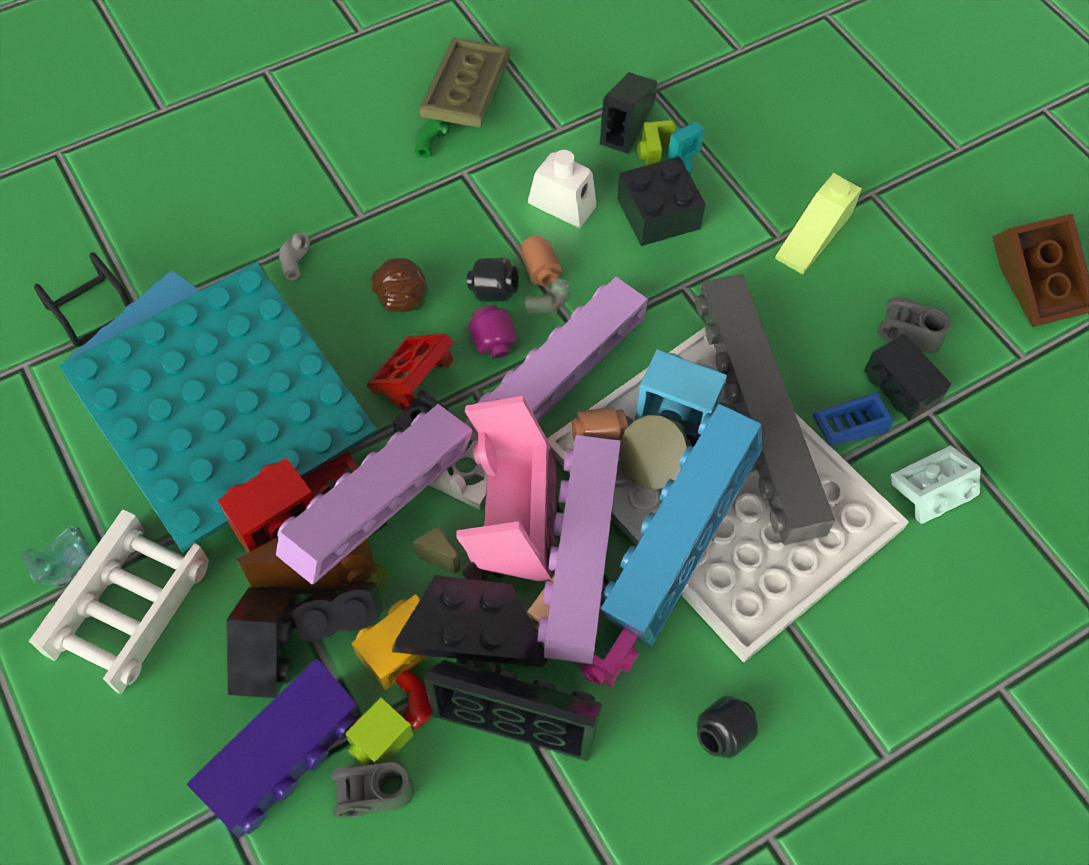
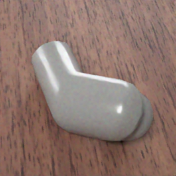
[279,232,310,281]

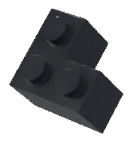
[227,587,298,698]

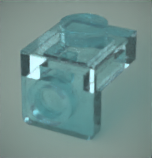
[21,526,92,587]

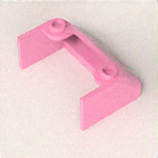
[456,396,557,581]

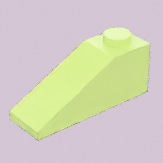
[775,173,862,275]

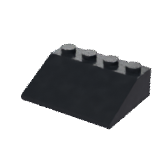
[424,659,602,761]

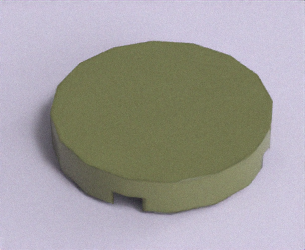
[619,415,692,490]

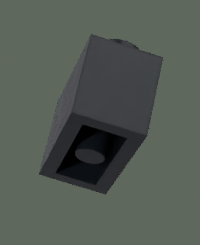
[864,333,951,421]

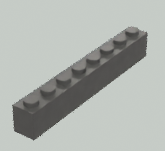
[696,274,835,545]

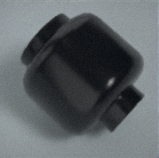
[467,258,519,302]
[697,696,758,758]

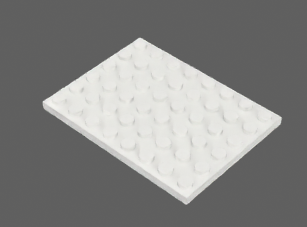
[547,327,909,663]

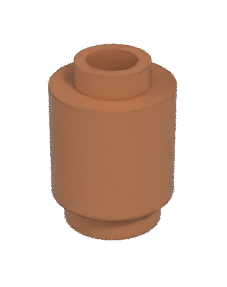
[520,235,562,286]
[571,407,628,441]

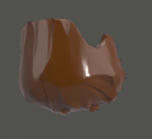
[372,258,428,312]

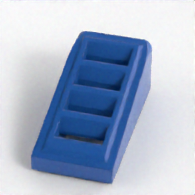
[813,392,894,446]

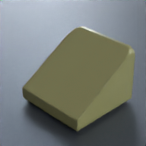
[414,527,460,574]

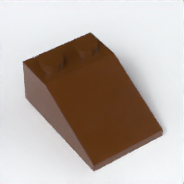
[992,213,1089,327]
[237,537,377,595]

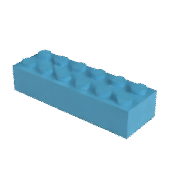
[601,404,763,647]

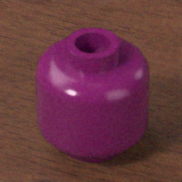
[468,305,518,359]

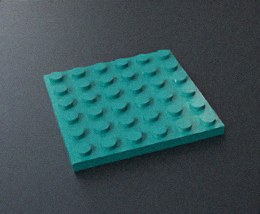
[59,262,377,553]

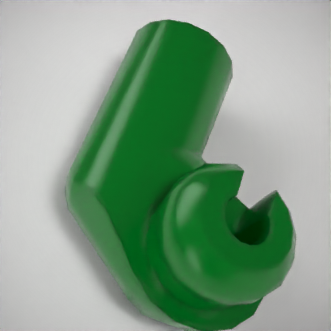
[415,119,450,158]

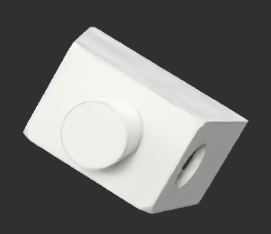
[528,150,597,229]

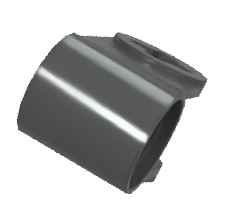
[878,297,951,353]
[331,762,414,818]

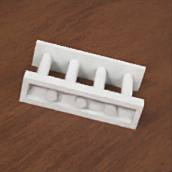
[29,510,209,694]

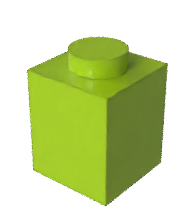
[345,697,414,766]

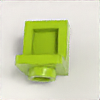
[638,120,675,166]

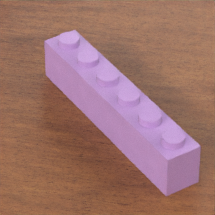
[477,277,648,422]
[276,404,473,585]
[537,435,620,664]

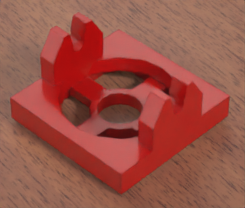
[366,334,454,411]

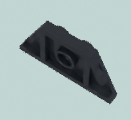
[392,575,548,667]

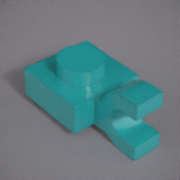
[667,121,704,174]

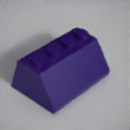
[186,658,361,838]

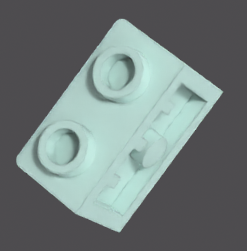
[891,445,981,524]

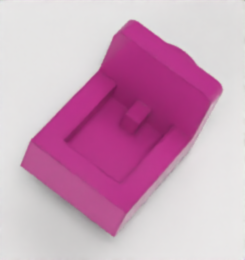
[578,628,639,688]

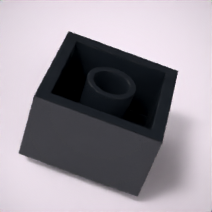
[617,156,706,246]

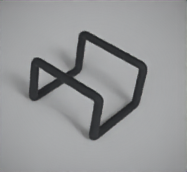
[34,252,131,347]

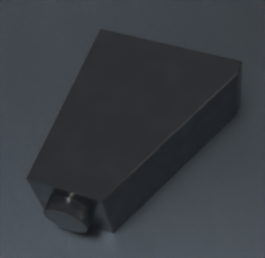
[600,72,657,154]

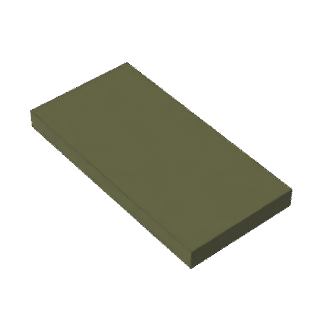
[420,38,510,128]

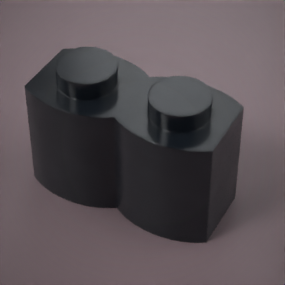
[293,581,383,641]

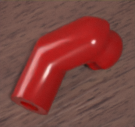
[395,668,432,729]

